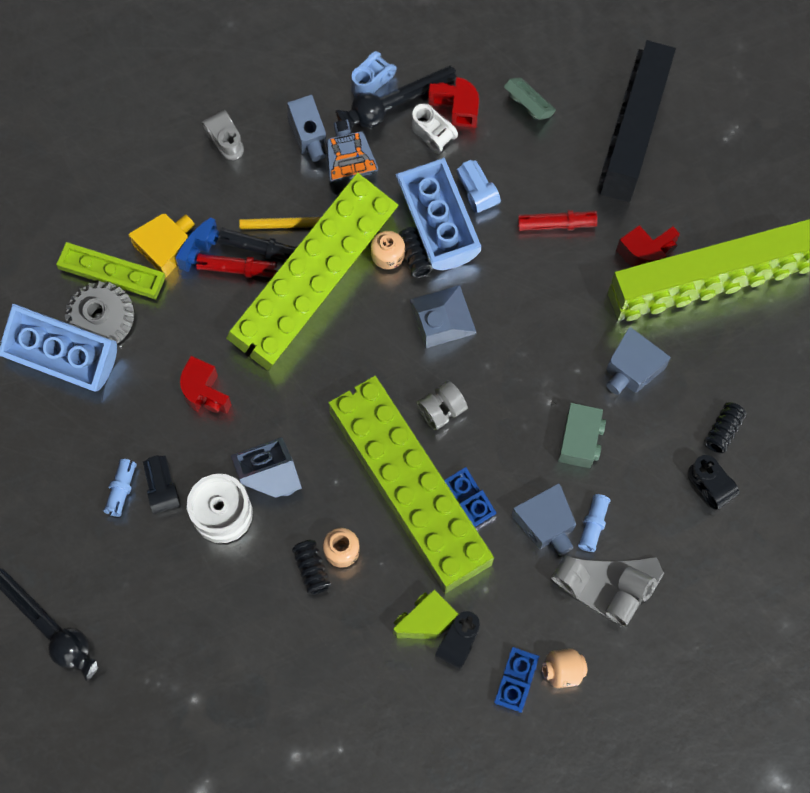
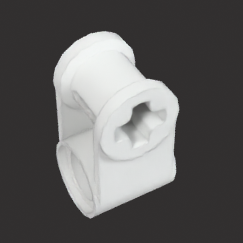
[411,104,458,153]

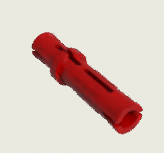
[518,210,597,231]
[196,253,277,278]

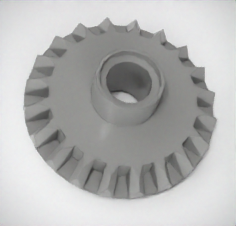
[64,281,134,344]

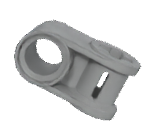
[202,109,244,160]

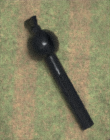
[335,65,457,129]
[0,568,98,681]

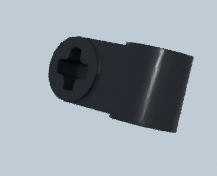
[688,455,740,510]
[435,611,480,670]

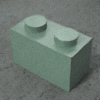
[558,403,606,469]

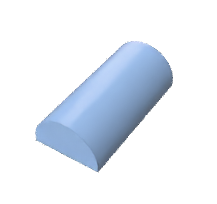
[396,158,481,270]
[0,304,117,392]

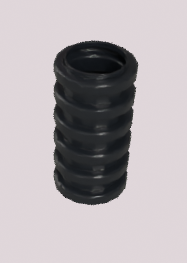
[398,227,433,277]
[704,402,747,453]
[292,540,331,595]

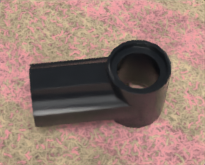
[143,455,181,514]

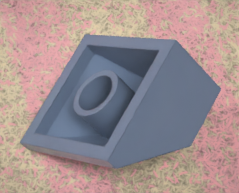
[410,285,476,348]
[231,437,302,498]

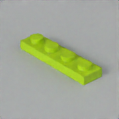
[56,242,166,300]

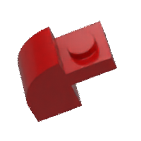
[428,77,479,128]
[616,225,680,267]
[180,356,232,414]

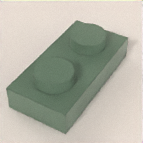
[504,78,556,119]

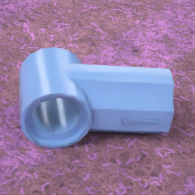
[457,160,500,213]

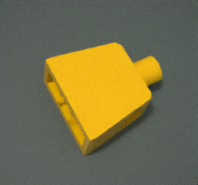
[128,214,195,277]

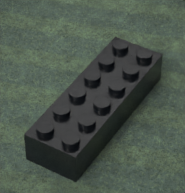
[598,40,676,203]

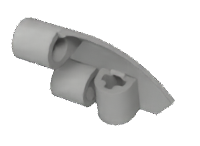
[551,555,664,626]

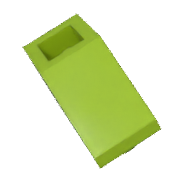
[393,590,458,639]

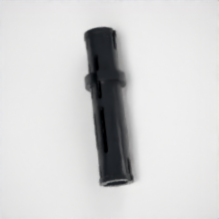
[218,227,297,261]

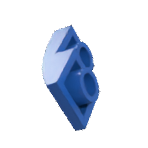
[176,218,220,272]
[444,467,497,527]
[494,646,540,713]

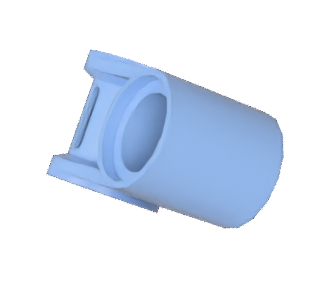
[351,51,397,97]

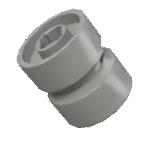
[416,380,468,430]

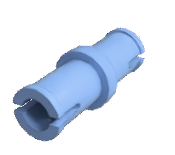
[103,459,137,517]
[578,494,611,552]

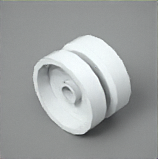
[187,474,253,543]

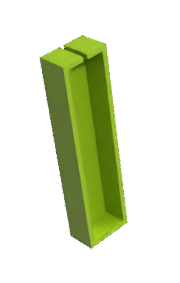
[226,172,399,371]
[607,219,810,321]
[328,375,494,594]

